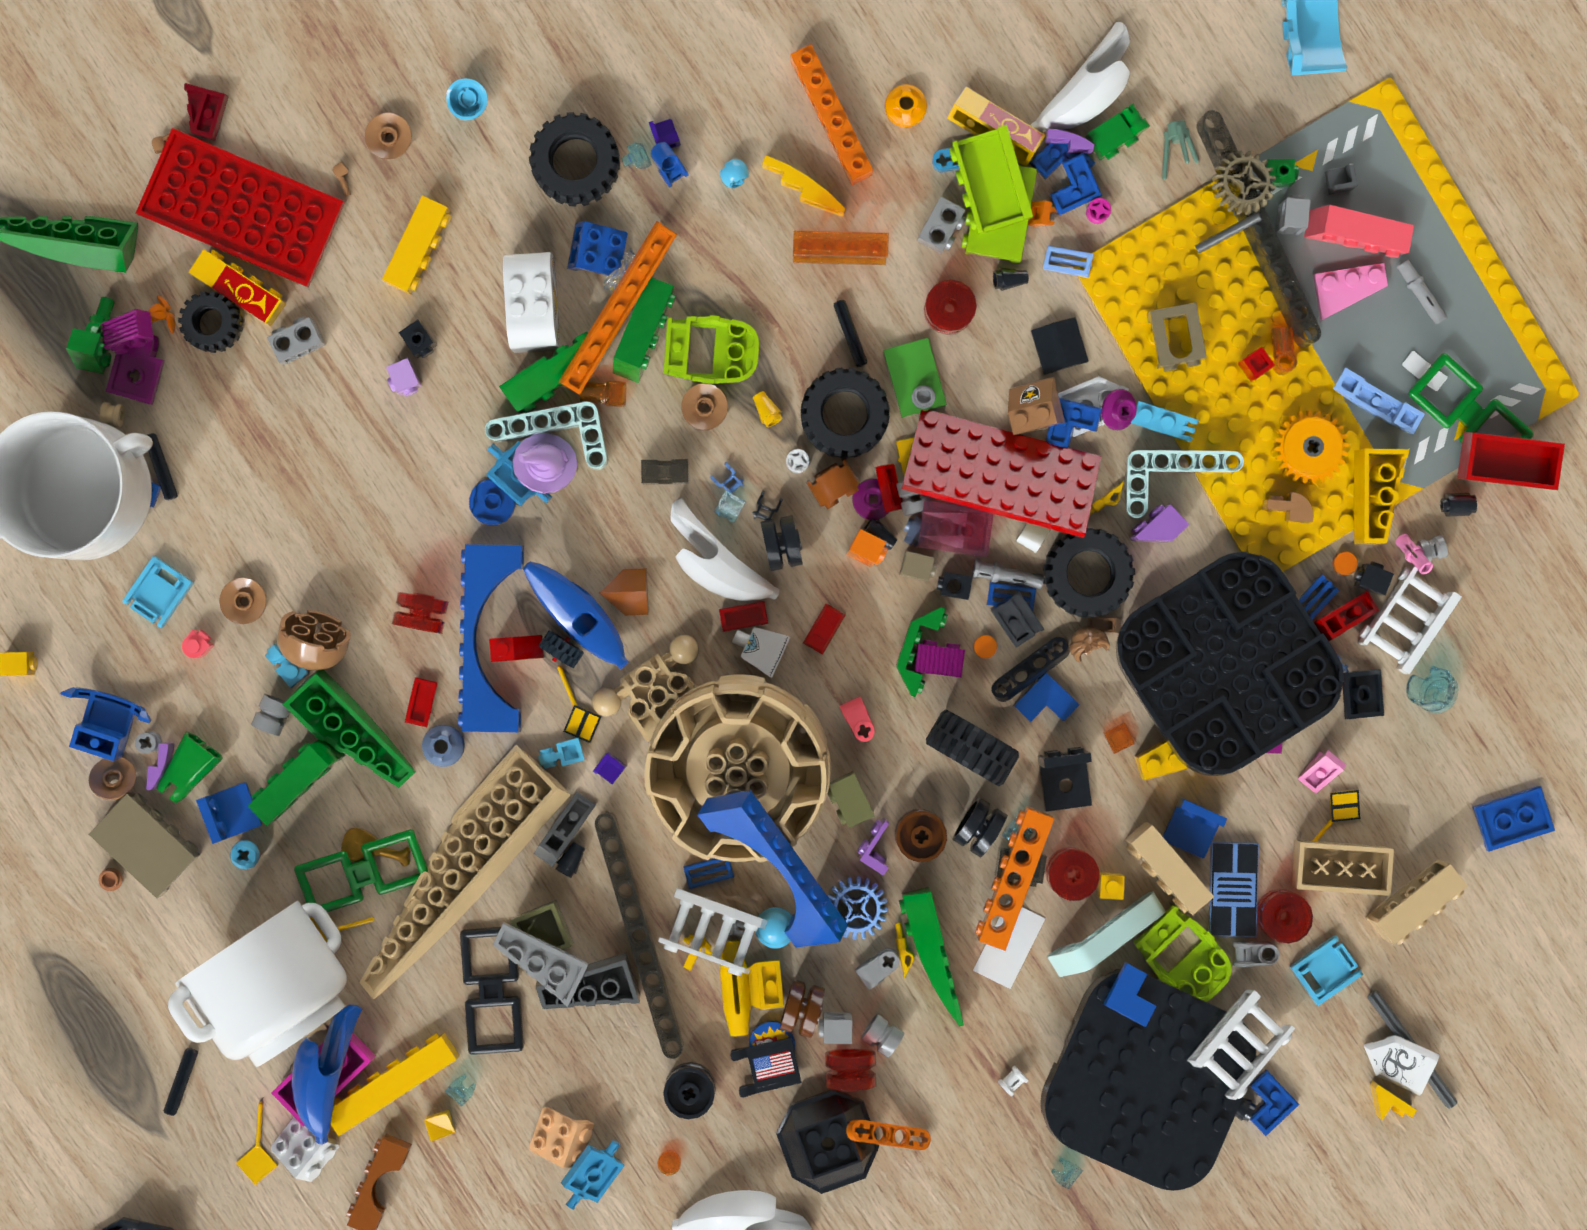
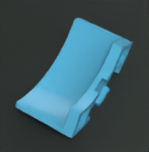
[1282,0,1347,76]

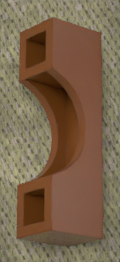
[346,1134,412,1230]

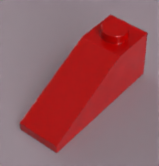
[1314,591,1380,641]

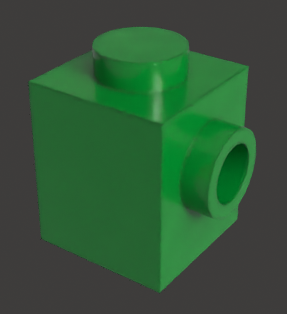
[1265,159,1299,187]

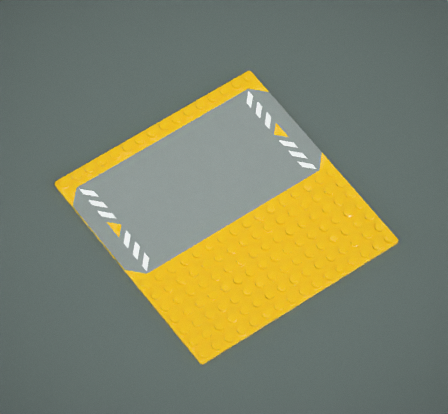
[1073,78,1579,572]

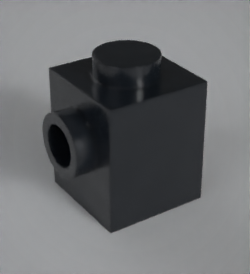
[399,320,437,358]
[1354,561,1394,596]

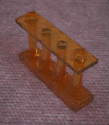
[793,231,889,265]

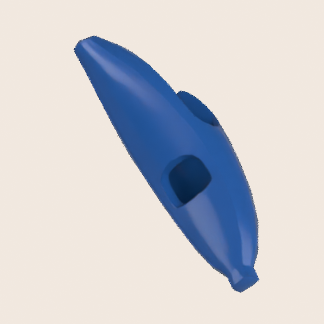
[523,561,629,669]
[292,1005,363,1145]

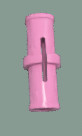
[1395,534,1433,574]

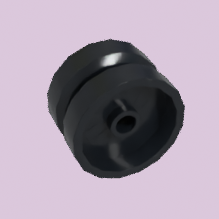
[760,515,803,571]
[952,797,1008,858]
[663,1062,716,1120]

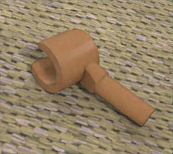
[152,128,181,154]
[333,162,351,197]

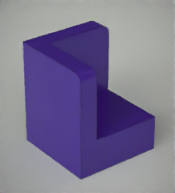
[649,119,681,149]
[592,752,627,784]

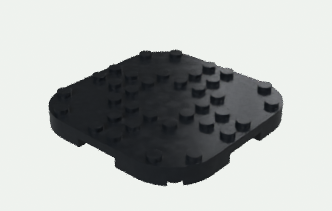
[1116,552,1344,776]
[1040,969,1257,1191]

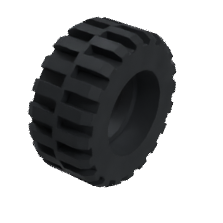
[529,112,620,207]
[801,367,890,459]
[1043,528,1135,617]
[926,709,1019,786]

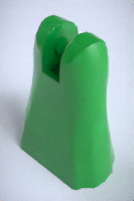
[157,732,223,803]

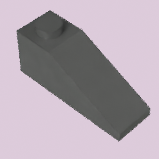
[534,792,596,867]

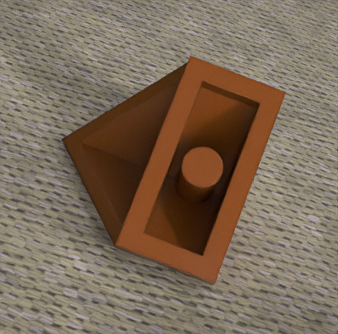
[600,568,649,616]

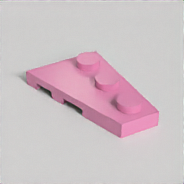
[1313,263,1388,321]

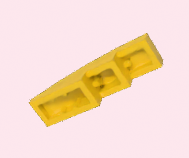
[762,155,845,217]

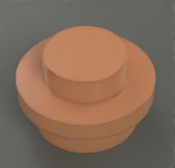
[99,868,123,891]

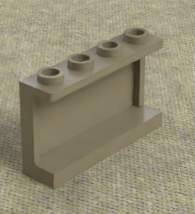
[88,792,200,898]

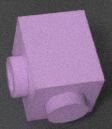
[386,358,422,397]

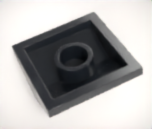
[1031,317,1089,375]
[1342,669,1384,719]

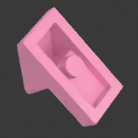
[1298,750,1346,793]

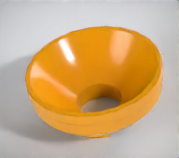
[885,84,927,128]

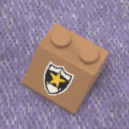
[1008,377,1065,435]

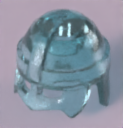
[1406,666,1459,714]

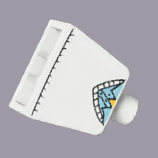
[732,627,790,677]

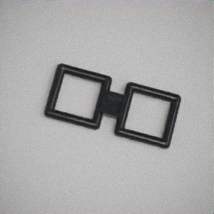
[460,927,524,1055]

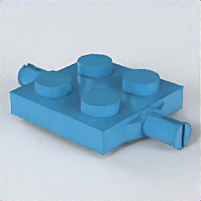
[486,441,553,506]
[561,1139,625,1210]

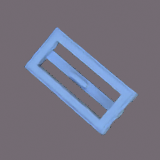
[1043,246,1094,278]

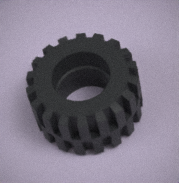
[178,291,243,353]

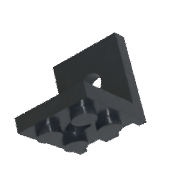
[1038,747,1092,812]

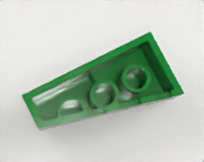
[613,277,676,383]
[248,740,346,826]

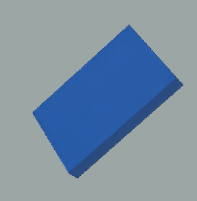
[1473,786,1555,852]

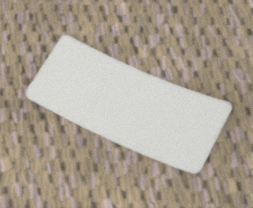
[1402,351,1448,391]

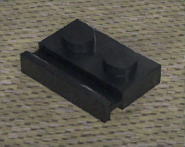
[990,590,1044,647]

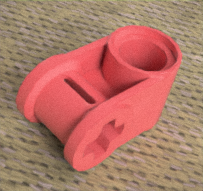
[839,696,875,742]

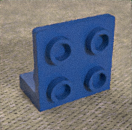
[567,221,628,278]
[196,782,262,844]
[1162,798,1227,858]

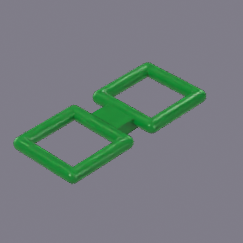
[1408,353,1534,443]
[294,829,428,912]

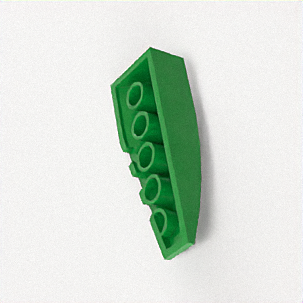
[0,216,138,273]
[499,332,588,414]
[282,670,416,788]
[899,887,964,1027]

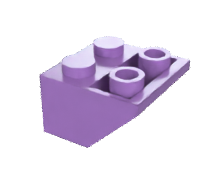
[1130,504,1189,542]

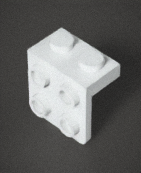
[271,1117,340,1182]

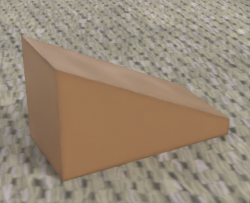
[1087,617,1121,633]

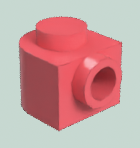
[182,630,214,658]

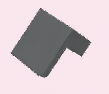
[1324,163,1358,195]

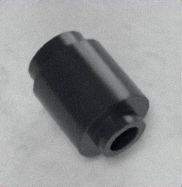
[1440,493,1477,517]

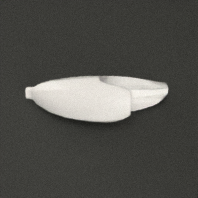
[1031,22,1130,132]
[671,497,779,601]
[672,1190,812,1230]

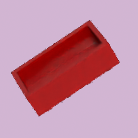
[1457,432,1565,490]

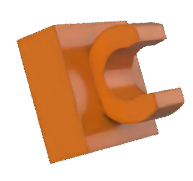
[1028,200,1056,227]

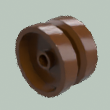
[895,809,947,862]
[779,979,825,1038]

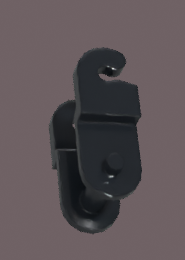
[752,490,783,521]

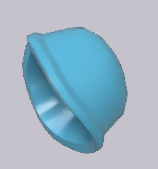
[446,78,488,120]
[755,907,792,949]

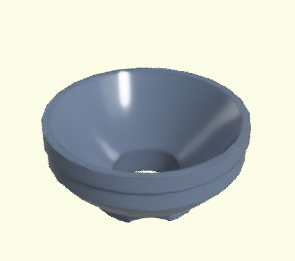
[422,725,465,767]

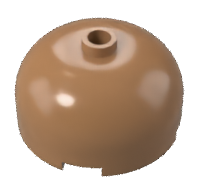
[277,610,351,670]

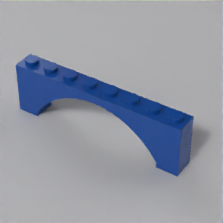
[458,544,524,733]
[697,790,848,948]

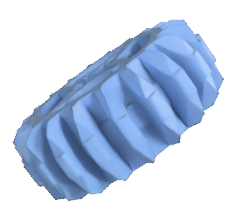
[827,876,888,940]

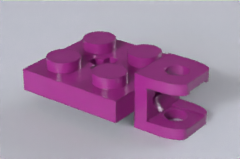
[105,335,165,405]

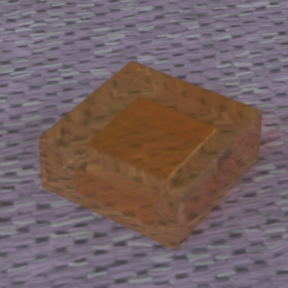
[1103,723,1135,754]

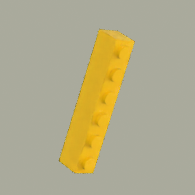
[331,1032,460,1137]

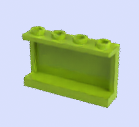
[949,125,1033,235]
[961,166,1037,264]

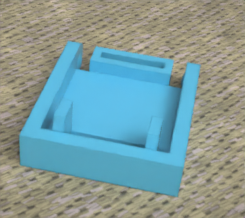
[122,556,194,628]
[1289,935,1363,1006]

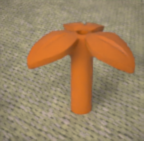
[148,295,175,333]

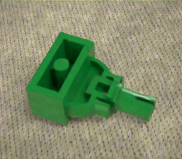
[66,297,115,374]

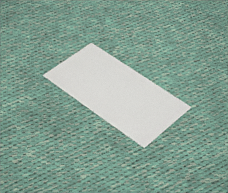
[973,900,1045,989]

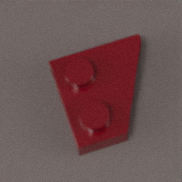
[184,83,229,141]

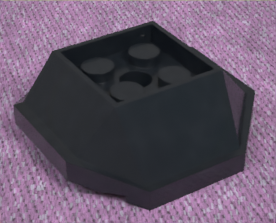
[776,1088,879,1194]

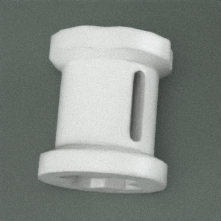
[998,1065,1029,1097]

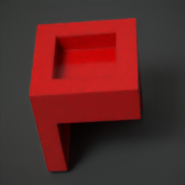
[1238,346,1275,382]

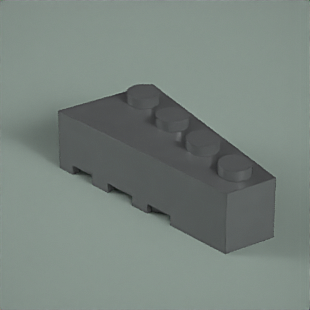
[536,953,640,1009]

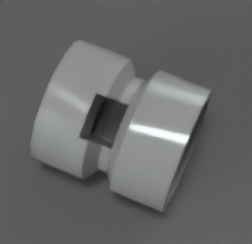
[896,482,933,516]
[251,694,290,736]
[861,1014,905,1058]

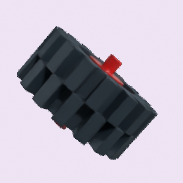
[539,630,584,668]

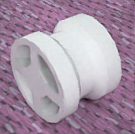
[786,449,809,473]

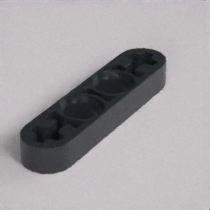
[991,637,1070,702]

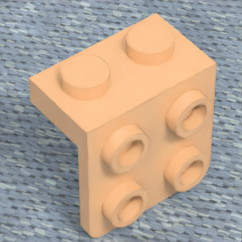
[529,1107,594,1168]

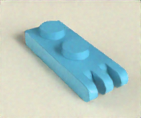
[1131,401,1199,442]

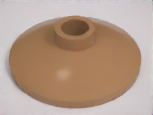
[365,113,412,160]
[681,383,728,430]
[219,578,267,624]
[88,758,137,800]

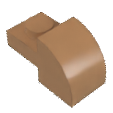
[1262,492,1313,523]

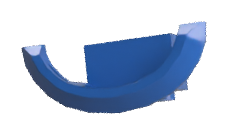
[60,687,151,761]

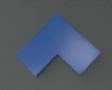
[1029,130,1095,180]
[1050,153,1102,216]
[1046,397,1103,448]
[1013,673,1080,722]
[1103,962,1156,1027]
[1250,1070,1300,1136]

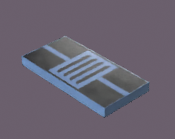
[1209,842,1259,937]

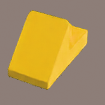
[1370,1080,1417,1120]

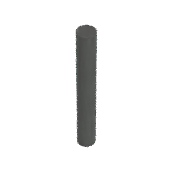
[1195,212,1263,253]

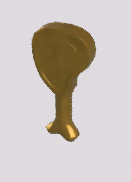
[341,827,411,867]

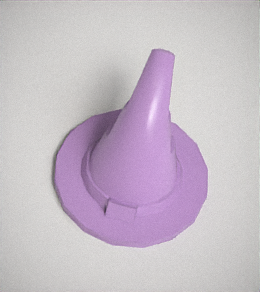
[512,433,577,494]

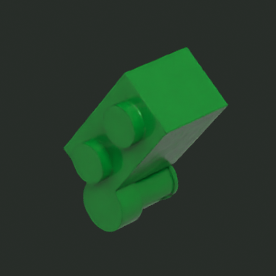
[1085,103,1150,161]

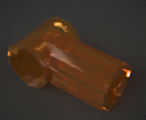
[1271,327,1297,375]
[580,381,627,407]

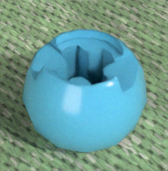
[720,159,749,188]
[230,840,260,870]

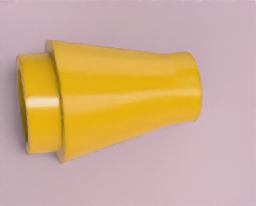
[753,391,782,427]

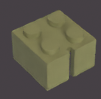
[827,771,874,828]
[510,900,574,950]

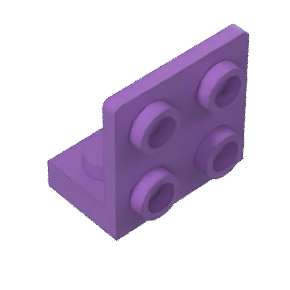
[857,817,889,876]

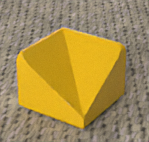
[424,1110,456,1142]

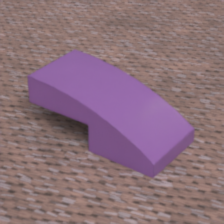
[1045,129,1094,154]
[146,742,174,790]

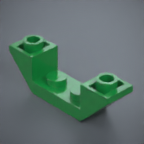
[896,607,948,697]

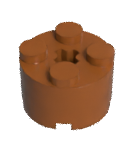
[806,458,860,509]

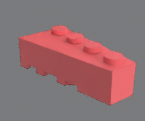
[1304,205,1414,258]

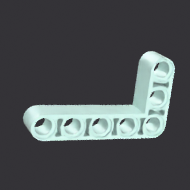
[485,402,608,470]
[1126,450,1244,518]
[1047,891,1166,977]

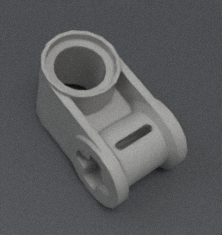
[1233,941,1280,967]
[855,948,899,989]

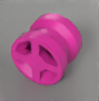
[1086,198,1111,224]

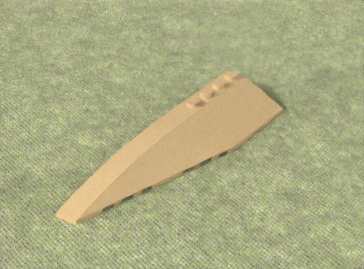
[359,744,571,999]

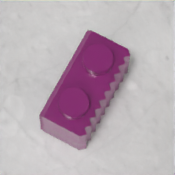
[101,309,154,354]
[914,640,965,678]

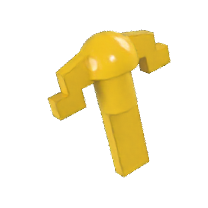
[683,934,713,971]

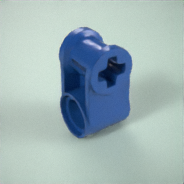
[651,142,689,188]

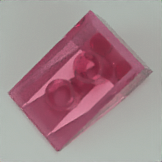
[918,501,994,558]

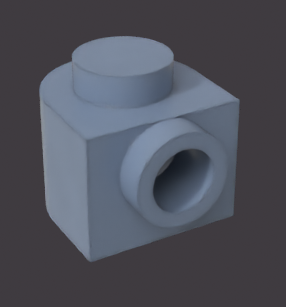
[903,516,932,547]

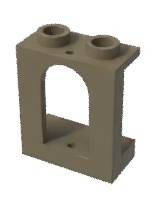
[1147,302,1207,372]

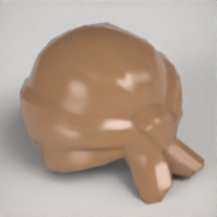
[1070,626,1110,662]

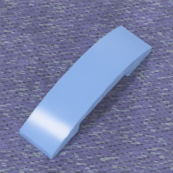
[1333,368,1425,434]

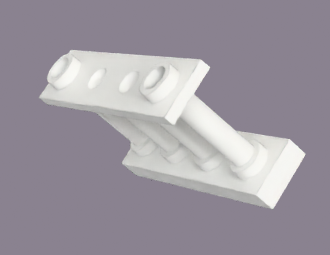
[1358,565,1462,674]
[658,888,768,976]
[1188,990,1295,1100]

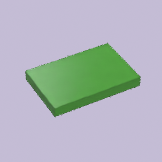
[883,338,947,418]

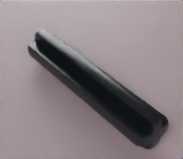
[834,300,867,367]
[148,433,178,500]
[163,1048,198,1116]

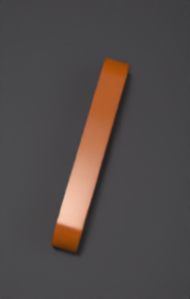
[846,1120,931,1150]

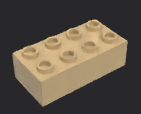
[1125,821,1214,915]
[1291,840,1394,896]
[1365,859,1468,945]

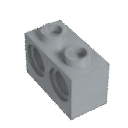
[1275,195,1310,235]
[917,197,966,254]
[267,316,325,365]
[818,1012,852,1044]

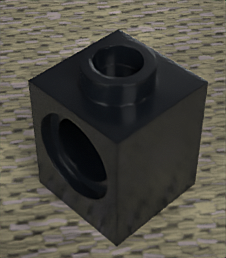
[936,572,973,600]

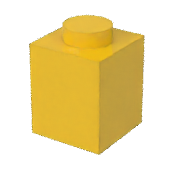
[0,652,38,676]
[1097,872,1125,900]

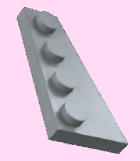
[493,922,589,1007]

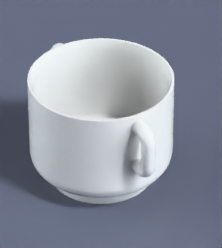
[0,412,153,560]
[168,901,347,1067]

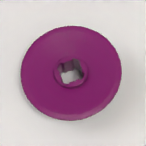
[1102,389,1137,431]
[852,479,889,520]

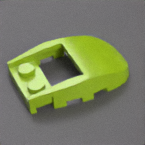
[663,315,759,384]
[1133,905,1232,1002]

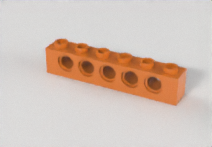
[790,44,873,185]
[846,529,888,567]
[975,806,1054,951]

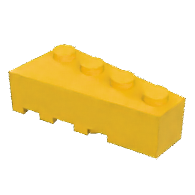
[1354,449,1410,544]
[1134,740,1189,780]

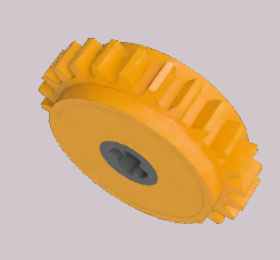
[1273,410,1349,485]

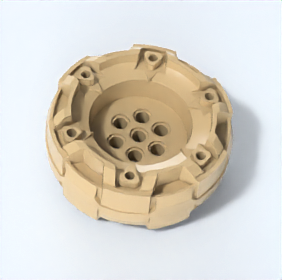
[645,674,831,863]

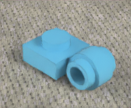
[265,644,310,688]
[538,737,585,769]

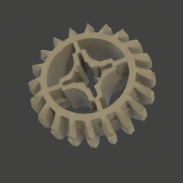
[1212,150,1276,215]

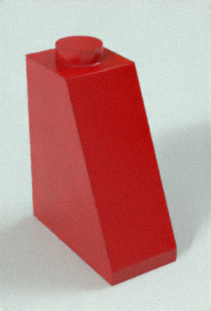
[489,635,544,662]

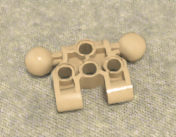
[592,635,699,742]

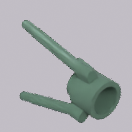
[1162,120,1199,180]

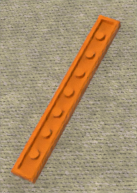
[559,221,677,395]

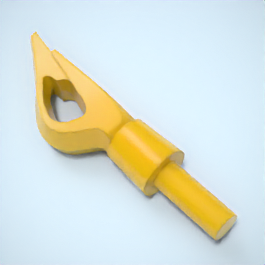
[1089,481,1124,516]
[895,922,915,978]

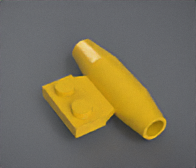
[720,940,784,1036]

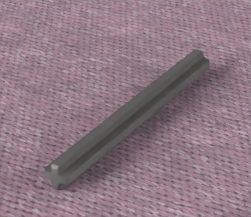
[1367,990,1458,1109]

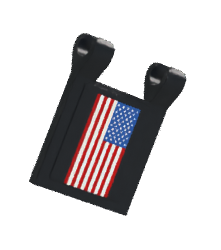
[730,1037,802,1098]

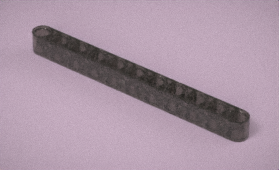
[1196,110,1321,348]
[595,812,684,1059]

